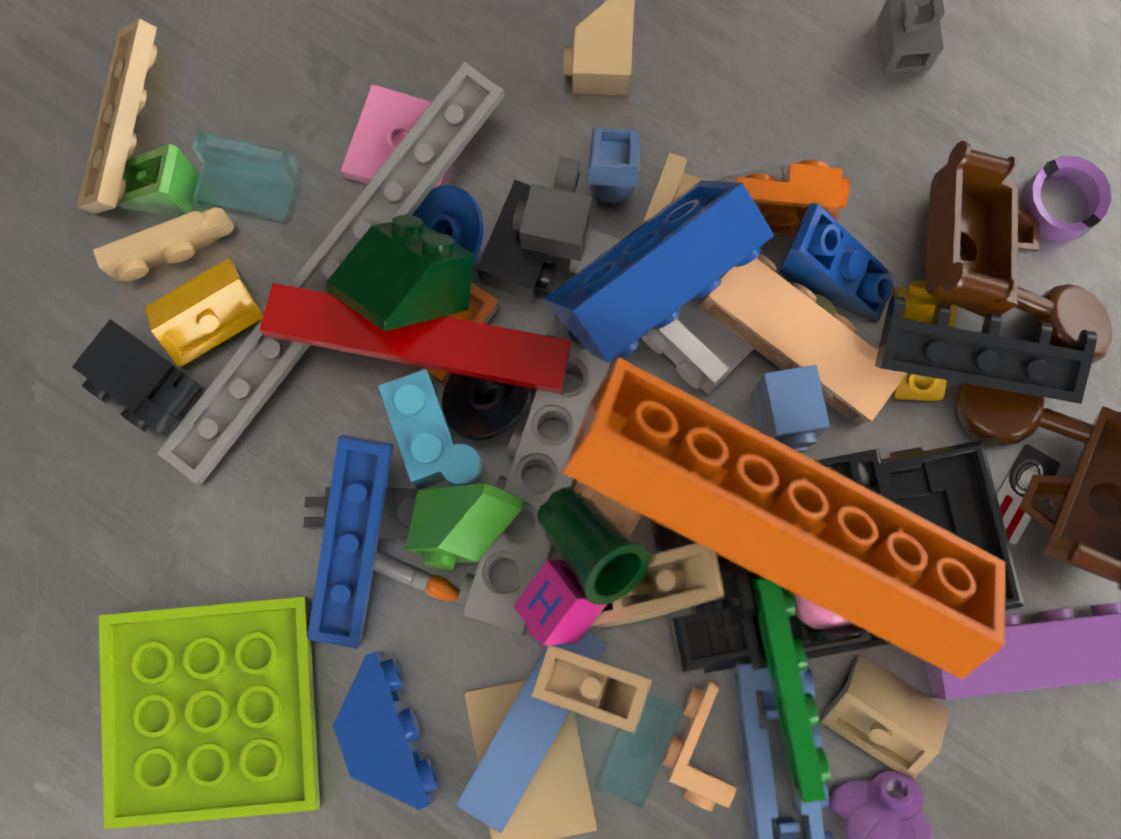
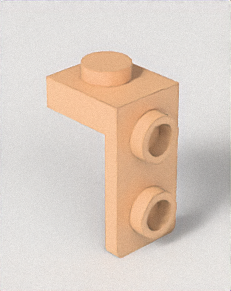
[662,680,737,811]

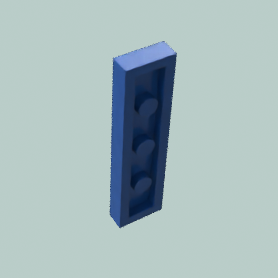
[307,435,394,649]

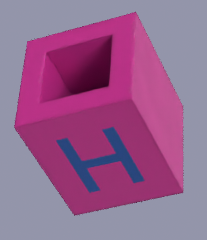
[514,560,607,646]

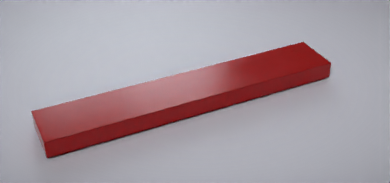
[259,283,571,394]

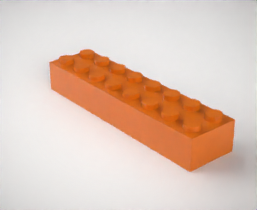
[563,357,1005,679]

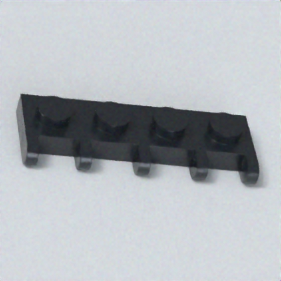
[875,295,1097,404]

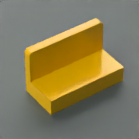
[145,258,264,368]

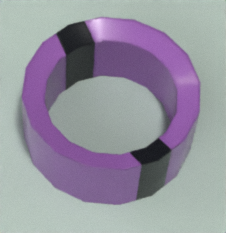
[1021,156,1112,241]

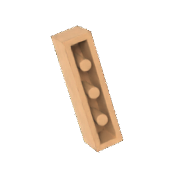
[699,254,907,426]

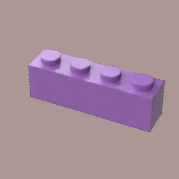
[926,602,1121,700]

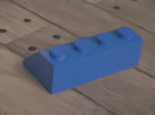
[543,180,774,362]

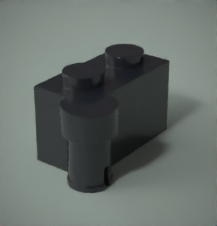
[72,319,203,437]

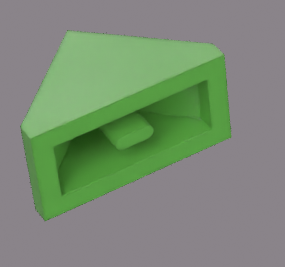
[116,144,199,217]

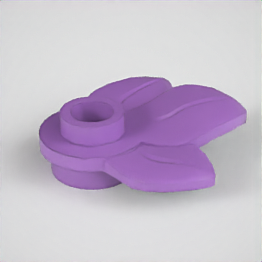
[828,771,933,839]

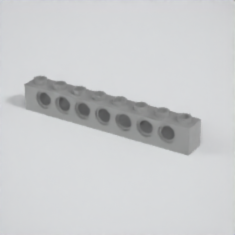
[457,230,622,635]

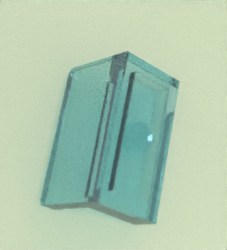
[192,131,302,222]
[594,693,684,808]

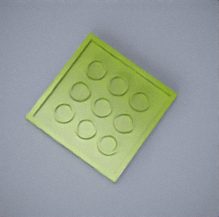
[99,597,320,830]

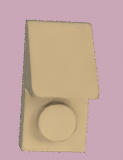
[531,645,652,733]

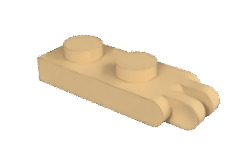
[93,207,234,282]

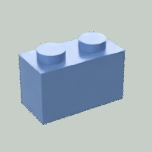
[750,364,830,453]

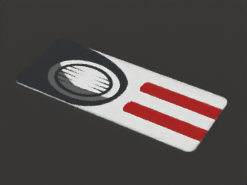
[997,444,1060,544]

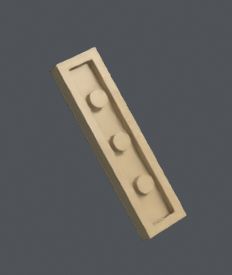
[76,19,157,214]

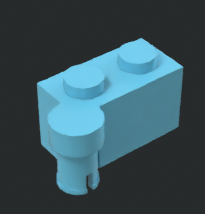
[378,369,483,489]

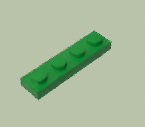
[750,576,831,804]

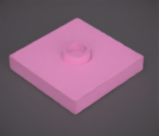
[341,84,444,189]

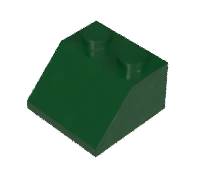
[326,215,474,331]

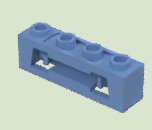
[733,663,833,839]

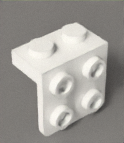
[641,295,755,396]

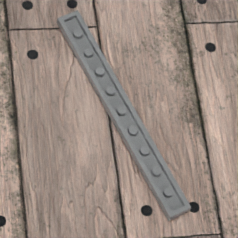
[156,61,505,485]

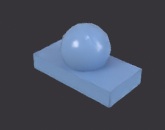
[587,128,640,204]

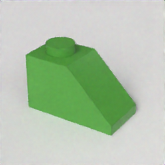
[405,483,524,570]

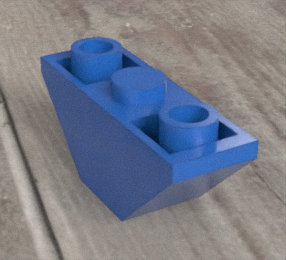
[780,203,896,321]
[333,651,439,810]

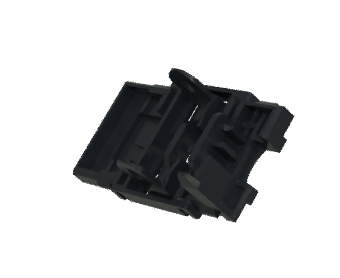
[650,440,1025,674]

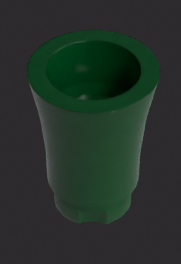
[537,487,650,605]

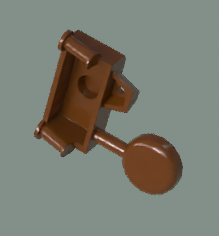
[925,141,1115,364]
[956,383,1121,590]

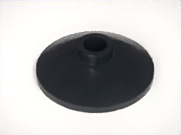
[442,373,533,440]

